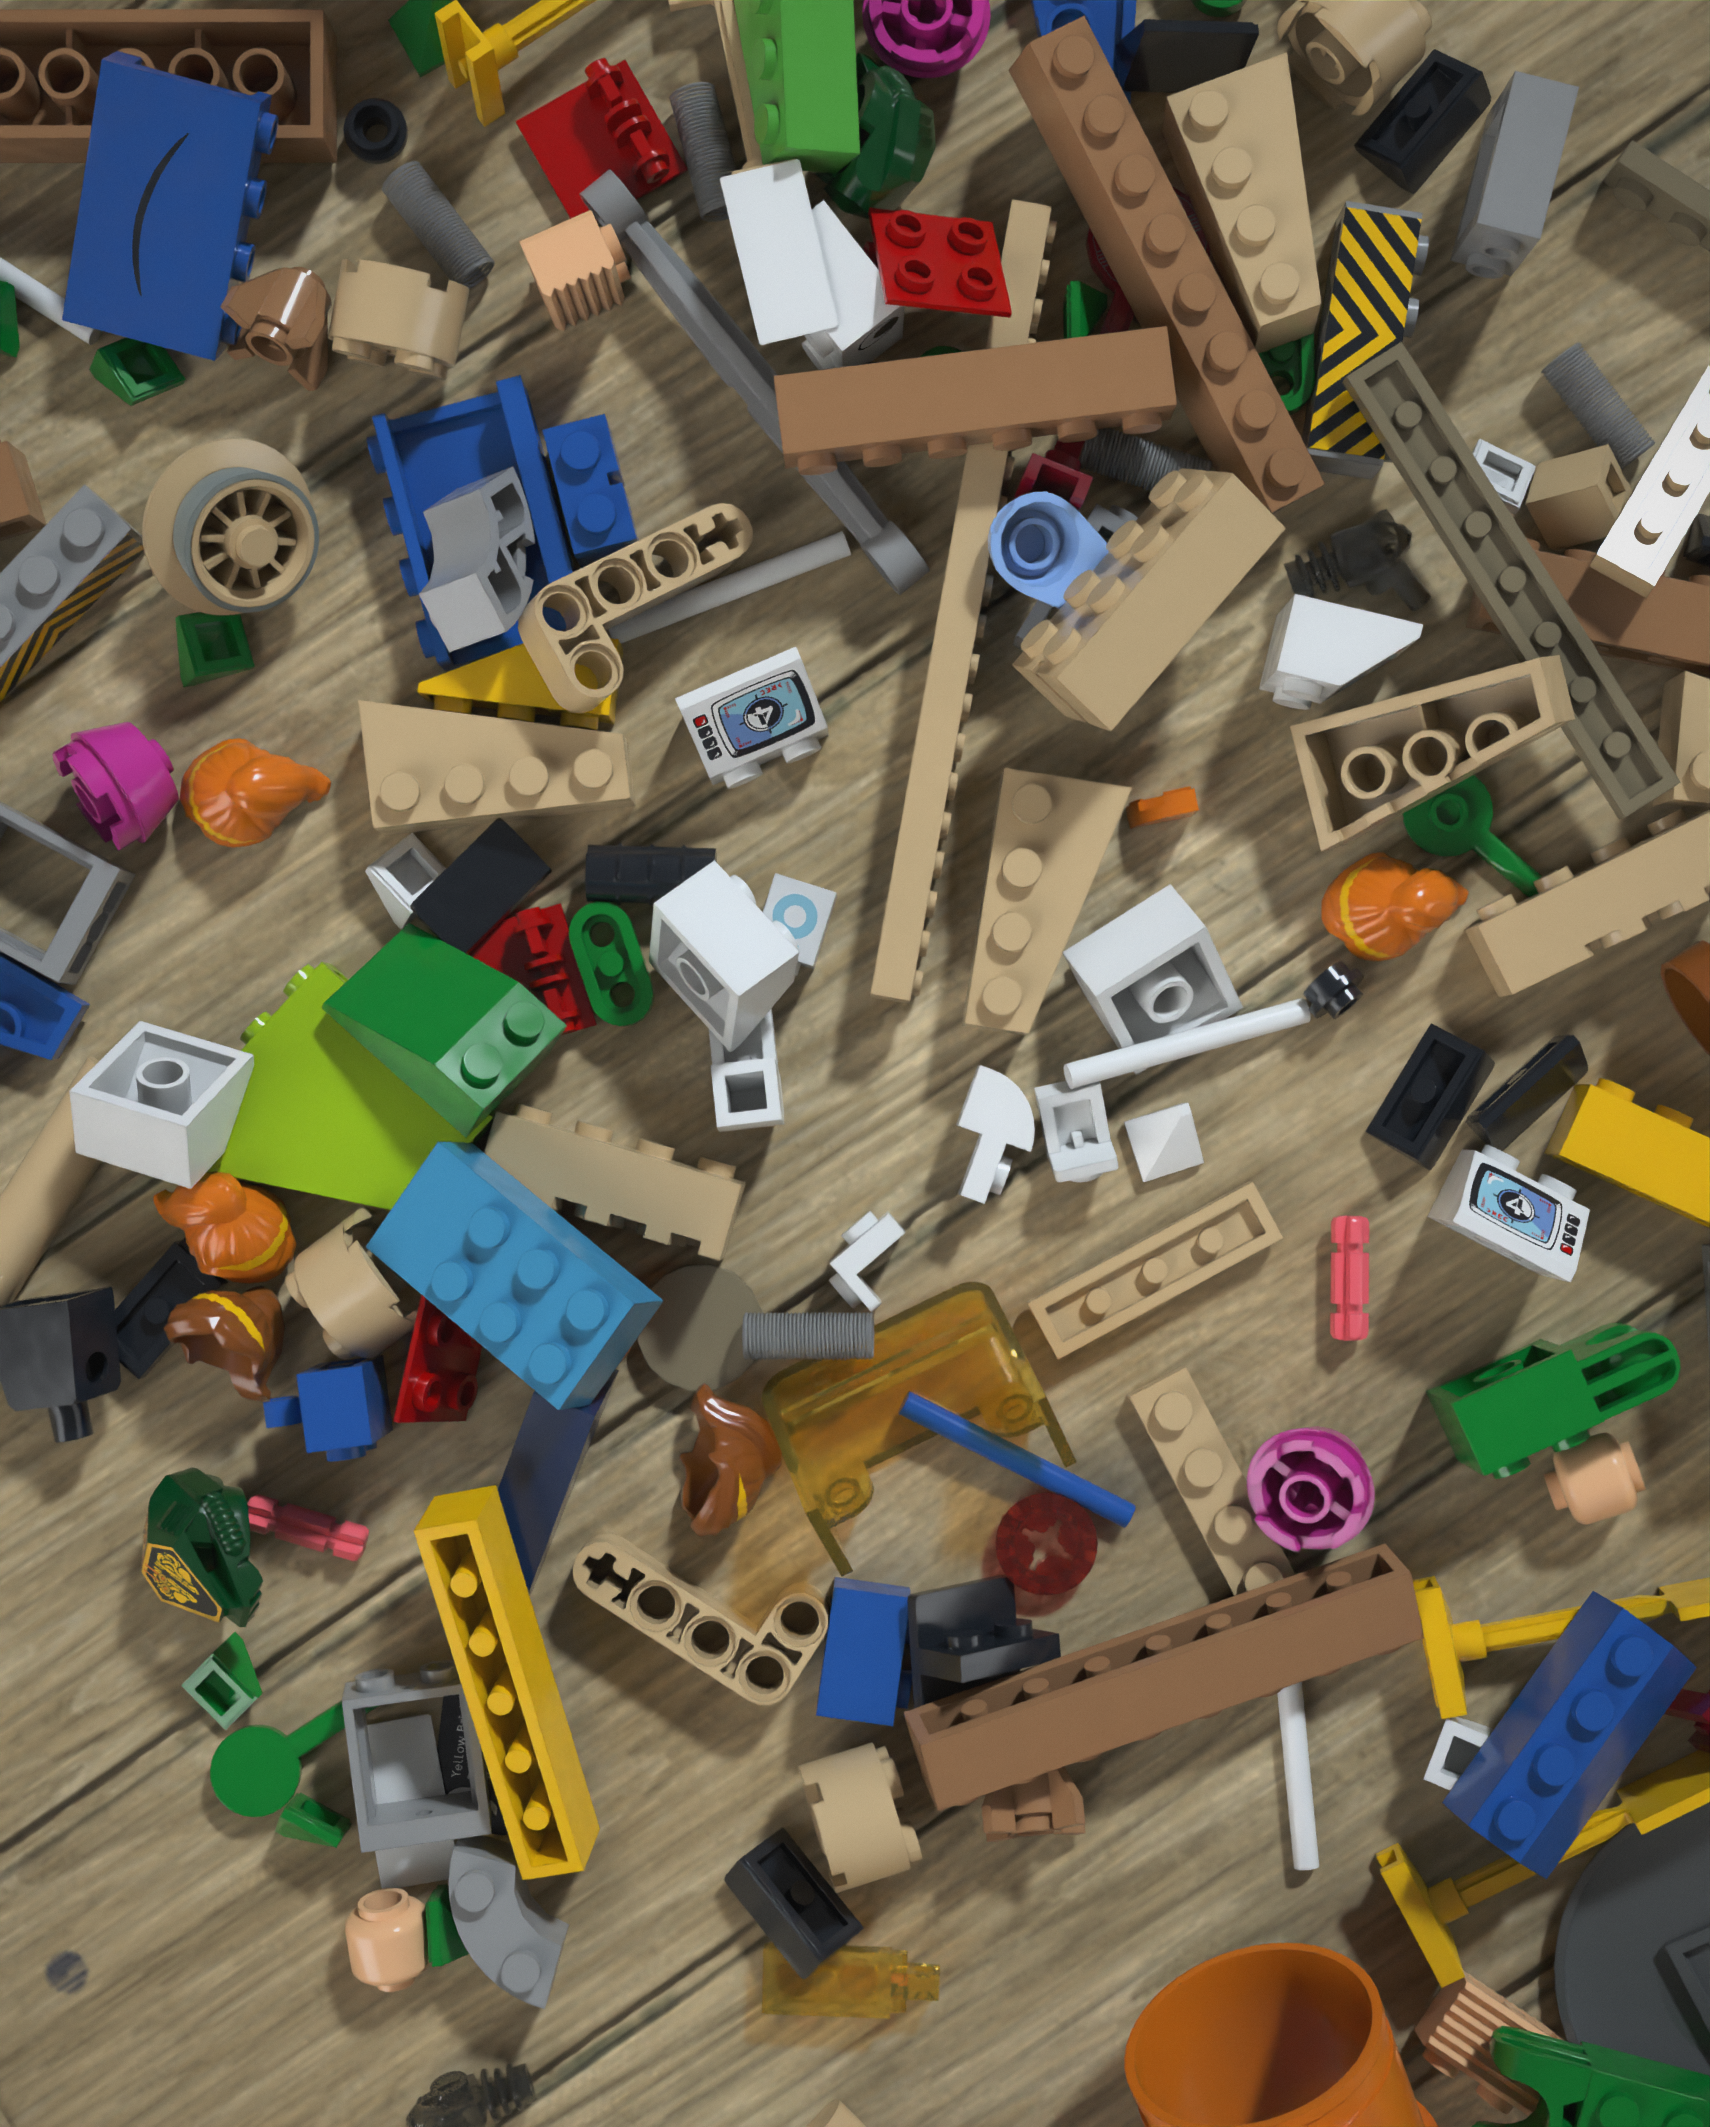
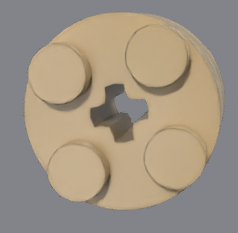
[1277,0,1432,116]
[328,259,469,380]
[285,1208,421,1360]
[798,1742,922,1893]

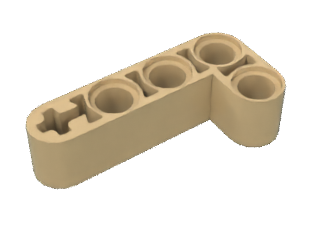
[518,503,753,713]
[573,1533,829,1705]

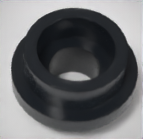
[343,98,408,164]
[1303,961,1364,1019]

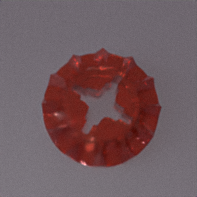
[995,1491,1098,1595]

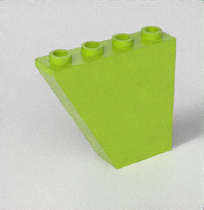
[207,962,496,1210]

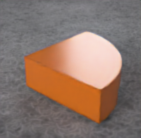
[1126,786,1199,829]

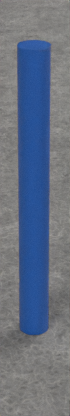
[898,1391,1136,1528]

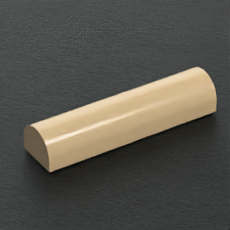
[0,1056,102,1305]

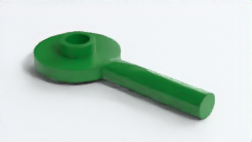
[1402,775,1543,898]
[210,1700,380,1817]

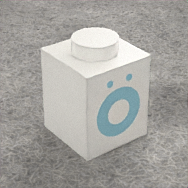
[763,873,837,976]

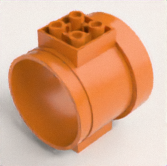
[1124,1943,1439,2127]

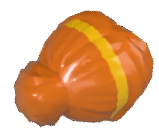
[180,738,331,848]
[1321,852,1469,962]
[153,1171,297,1284]

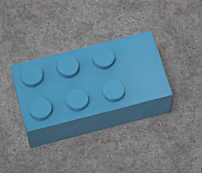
[366,1141,664,1410]

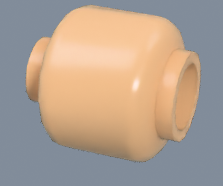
[1544,1432,1646,1525]
[345,1888,430,1992]

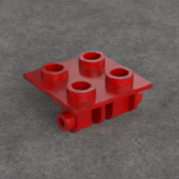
[515,58,688,222]
[863,207,1012,318]
[468,903,597,1036]
[393,1294,483,1423]

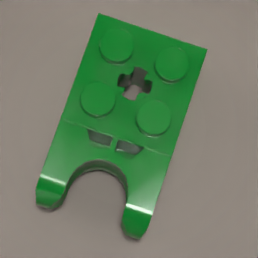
[1426,1323,1681,1479]
[1472,2026,1710,2127]

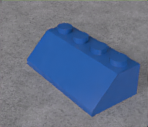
[1442,1591,1697,1879]

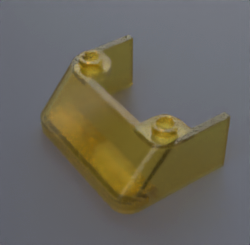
[762,1282,1077,1577]

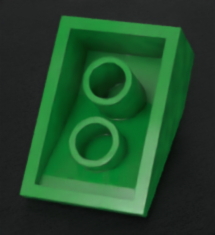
[322,923,567,1138]

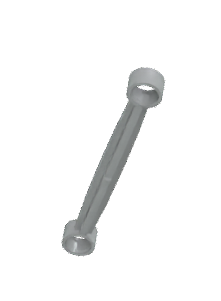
[579,169,930,595]

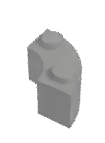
[419,466,535,652]
[448,1835,569,2009]

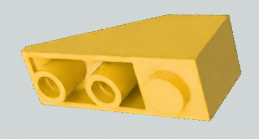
[417,638,623,731]

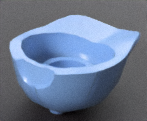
[988,491,1109,609]

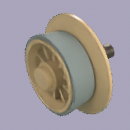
[142,437,319,615]

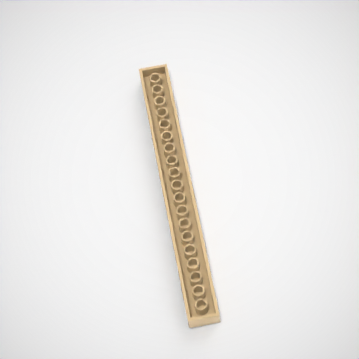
[870,199,1057,1004]

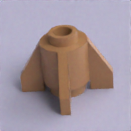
[220,267,332,391]
[981,1767,1086,1842]

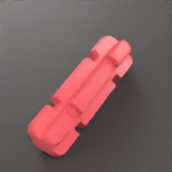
[1330,1215,1369,1341]
[247,1494,369,1561]

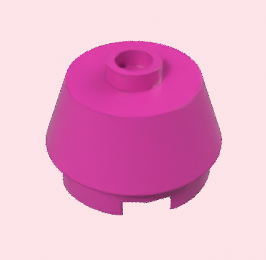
[862,0,991,78]
[52,722,179,851]
[1247,1426,1375,1552]

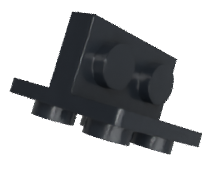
[907,1575,1061,1708]

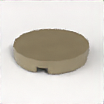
[638,1264,763,1391]

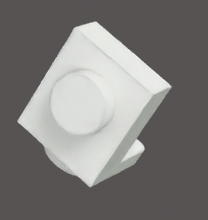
[1034,1081,1119,1182]
[829,1211,905,1312]

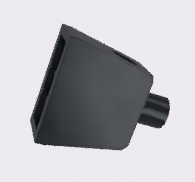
[0,1287,121,1443]

